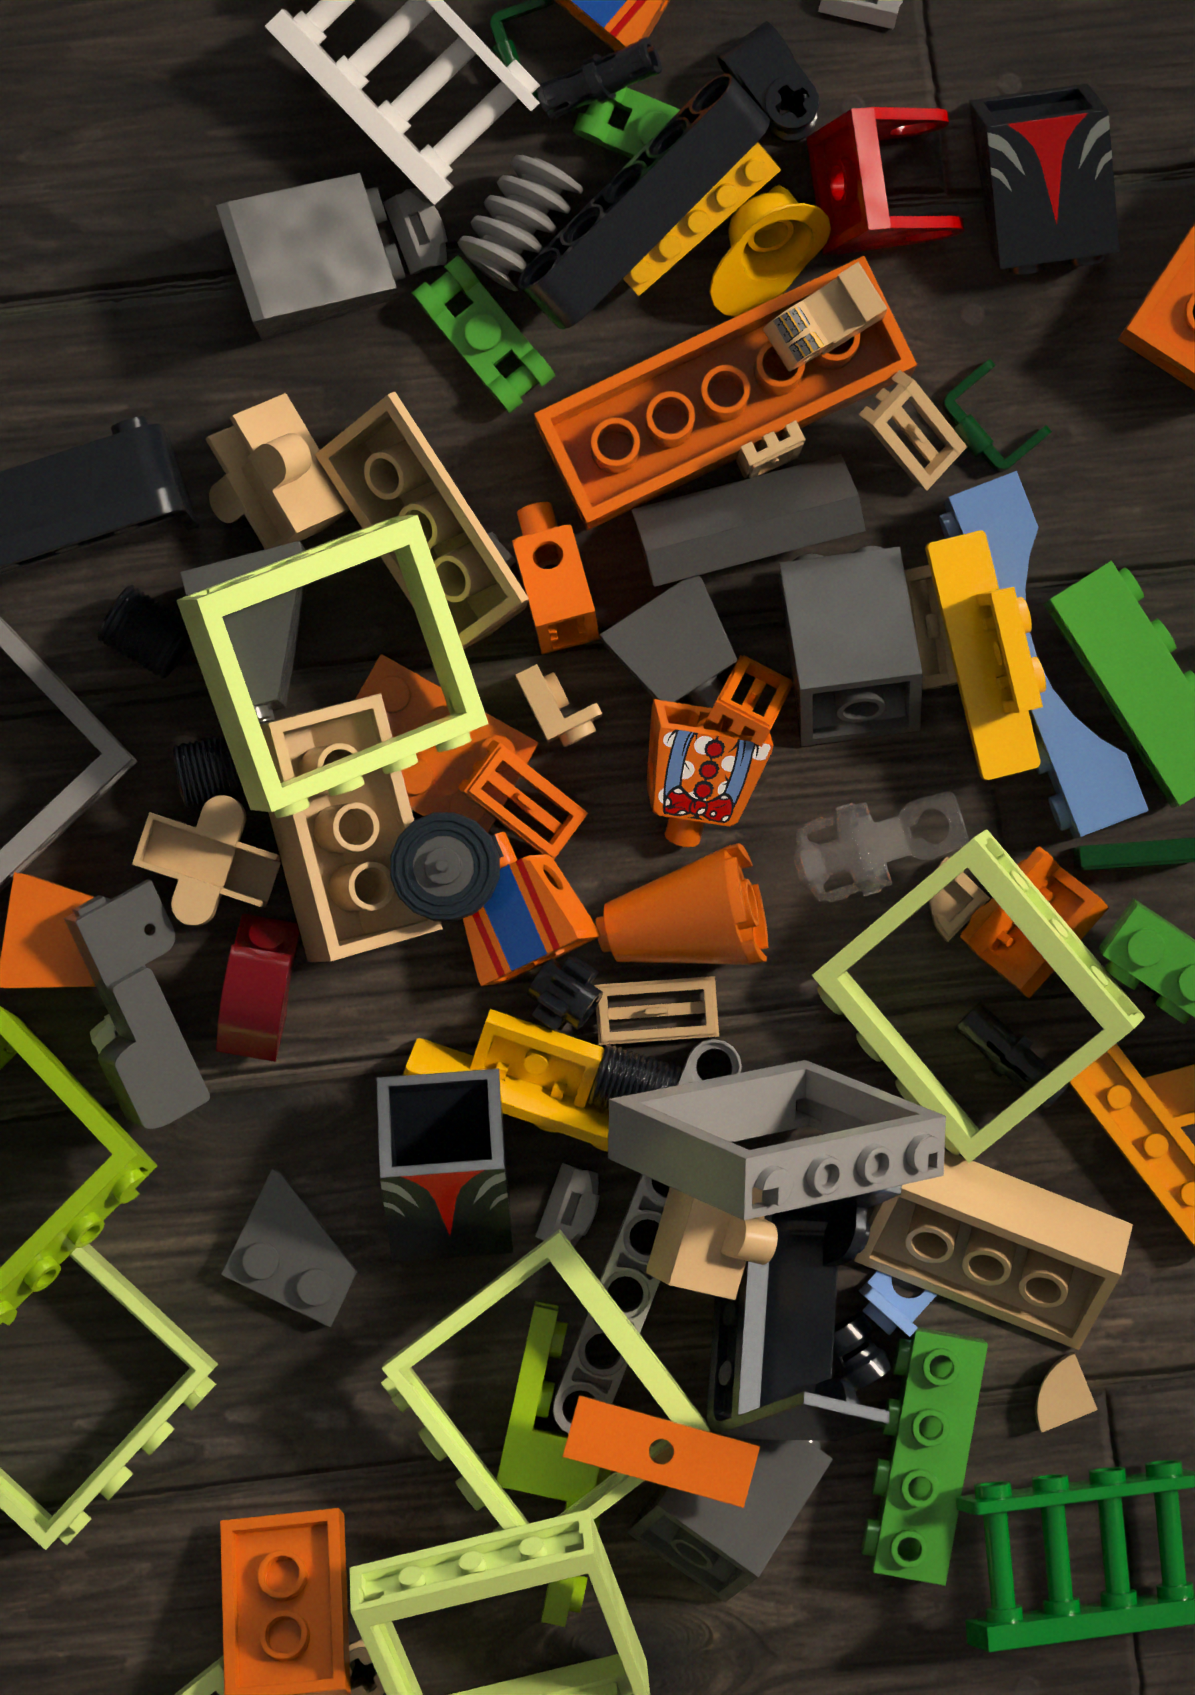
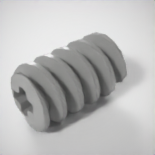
[457,155,583,291]

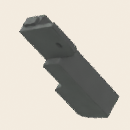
[64,879,210,1129]

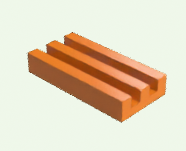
[707,655,793,747]
[457,740,588,859]

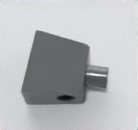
[600,575,737,708]

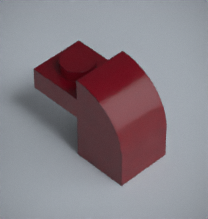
[216,913,301,1062]

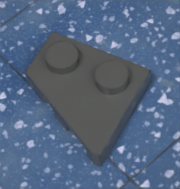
[221,1168,358,1327]

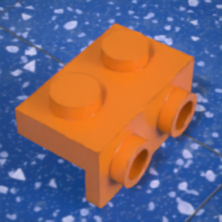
[960,847,1109,998]

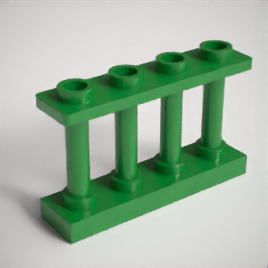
[956,1460,1195,1652]

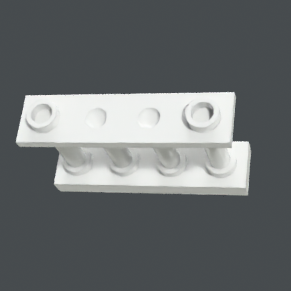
[265,0,540,205]

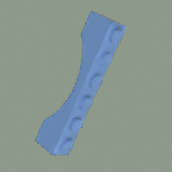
[939,471,1149,839]

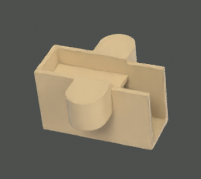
[205,393,350,550]
[132,795,281,926]
[645,1187,778,1300]

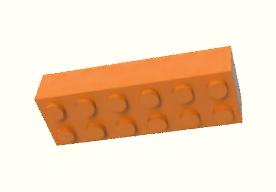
[534,256,917,531]

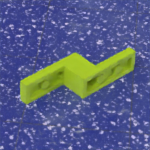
[497,1301,611,1627]

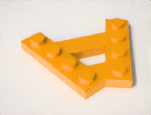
[1056,1043,1195,1249]

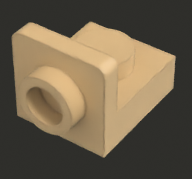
[516,664,602,747]

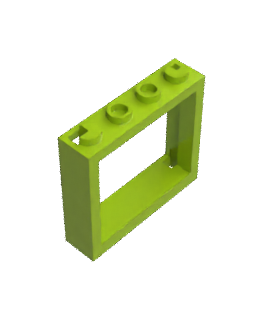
[0,1006,158,1325]

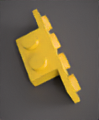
[925,530,1046,780]
[403,1009,609,1152]

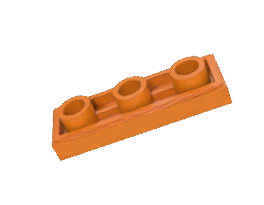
[562,1395,760,1508]

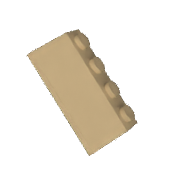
[315,392,529,649]
[260,693,442,962]
[854,1150,1133,1350]

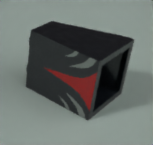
[969,83,1120,274]
[377,1068,513,1262]

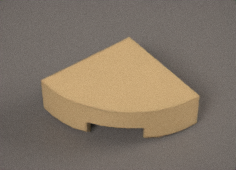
[928,856,990,942]
[1035,1352,1098,1433]

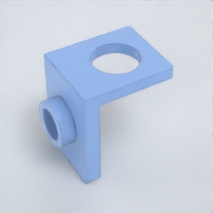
[859,1271,937,1337]

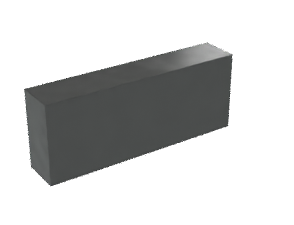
[632,454,866,587]

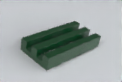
[1073,838,1195,871]

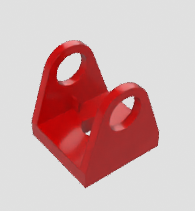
[806,107,965,255]

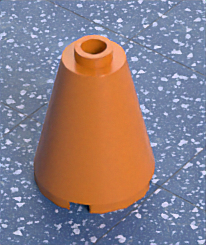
[595,843,768,965]

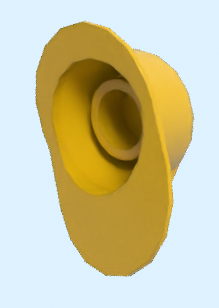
[709,185,831,317]

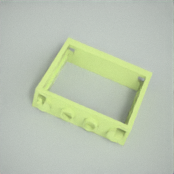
[176,515,489,818]
[812,829,1145,1163]
[381,1229,710,1532]
[0,1244,218,1550]
[349,1509,650,1695]

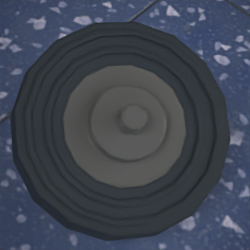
[390,812,500,921]

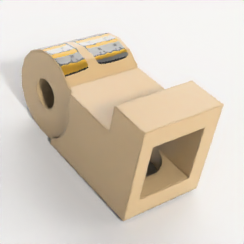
[763,261,888,371]

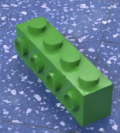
[1043,561,1195,808]
[1099,898,1195,1024]
[861,1327,988,1586]

